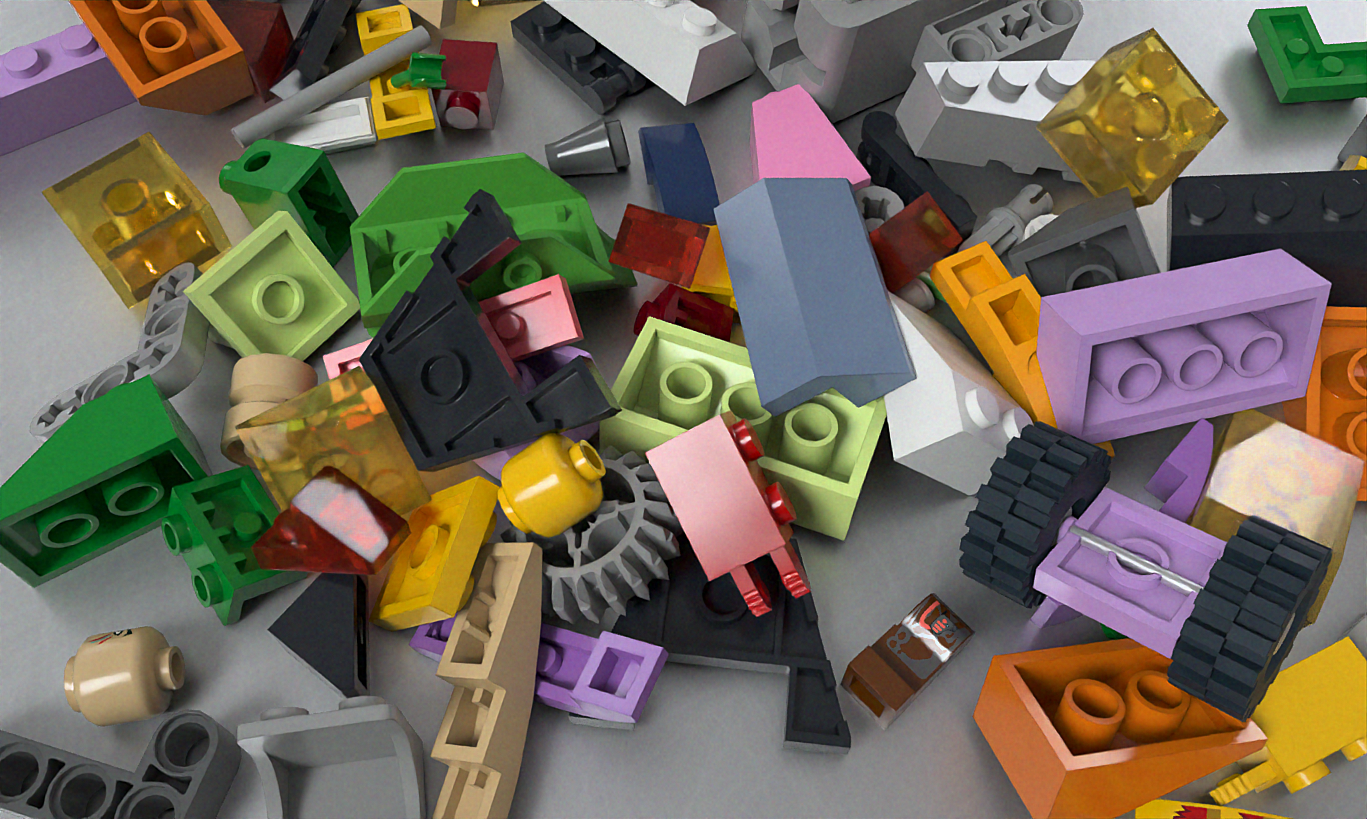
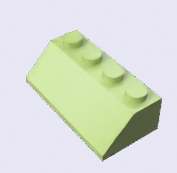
[600,316,887,541]

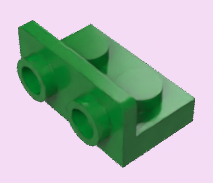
[161,465,311,626]

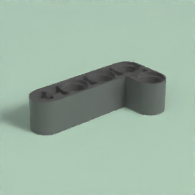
[0,709,242,819]

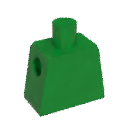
[219,138,359,267]

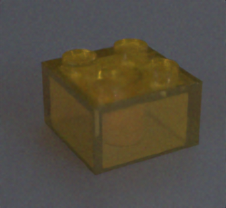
[1036,28,1229,208]
[41,132,232,309]

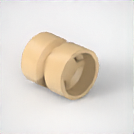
[220,353,318,472]

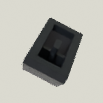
[267,553,370,700]

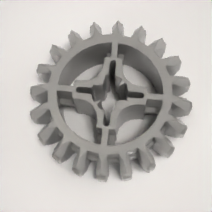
[500,445,684,625]

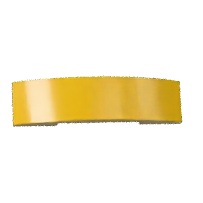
[355,4,436,140]

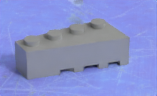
[894,60,1164,189]

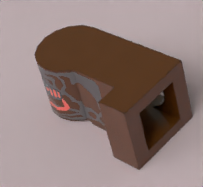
[840,593,975,730]

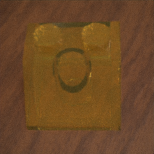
[235,365,432,540]

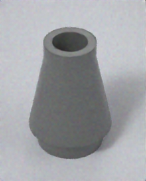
[545,118,631,176]

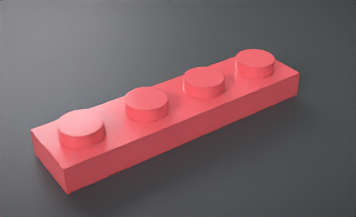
[323,274,584,418]

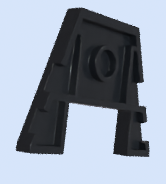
[358,189,622,472]
[569,532,851,755]

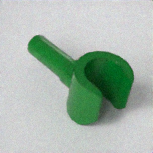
[391,52,446,90]

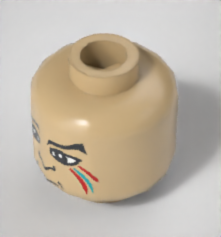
[64,626,185,727]

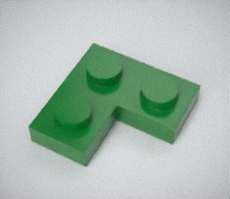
[1247,6,1367,104]

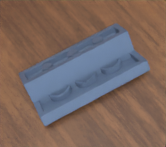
[713,178,916,417]

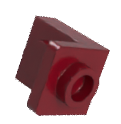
[633,283,734,342]

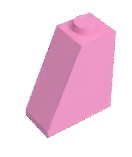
[749,84,871,192]

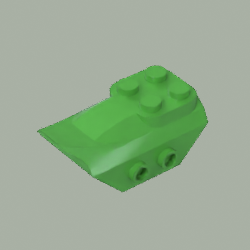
[350,152,638,338]

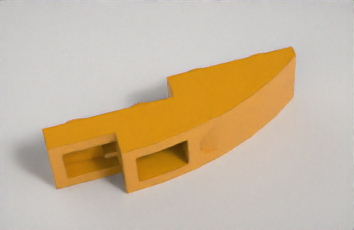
[929,241,1115,461]

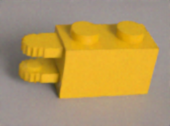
[1209,636,1367,806]

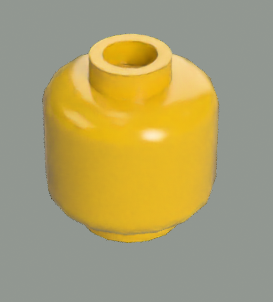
[497,433,606,538]

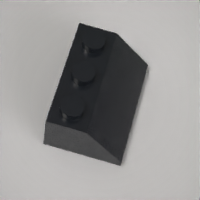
[1167,170,1367,307]

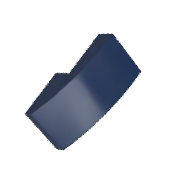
[638,123,720,233]

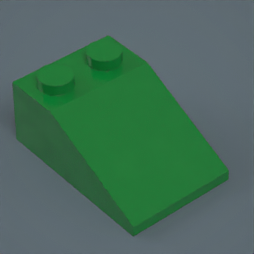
[0,374,213,588]

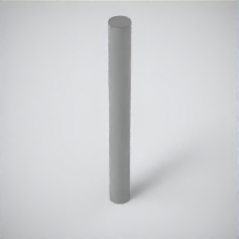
[231,25,432,149]

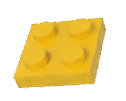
[368,475,500,632]

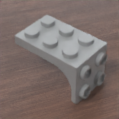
[237,696,426,819]

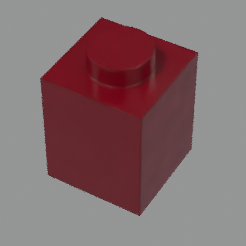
[431,39,504,130]

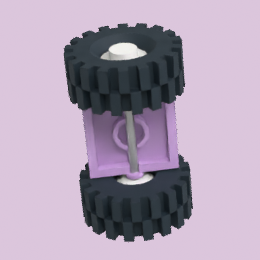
[959,421,1333,722]

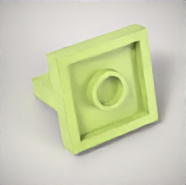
[183,211,360,361]

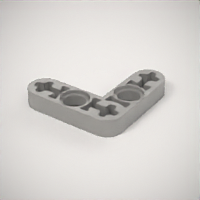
[29,262,210,444]

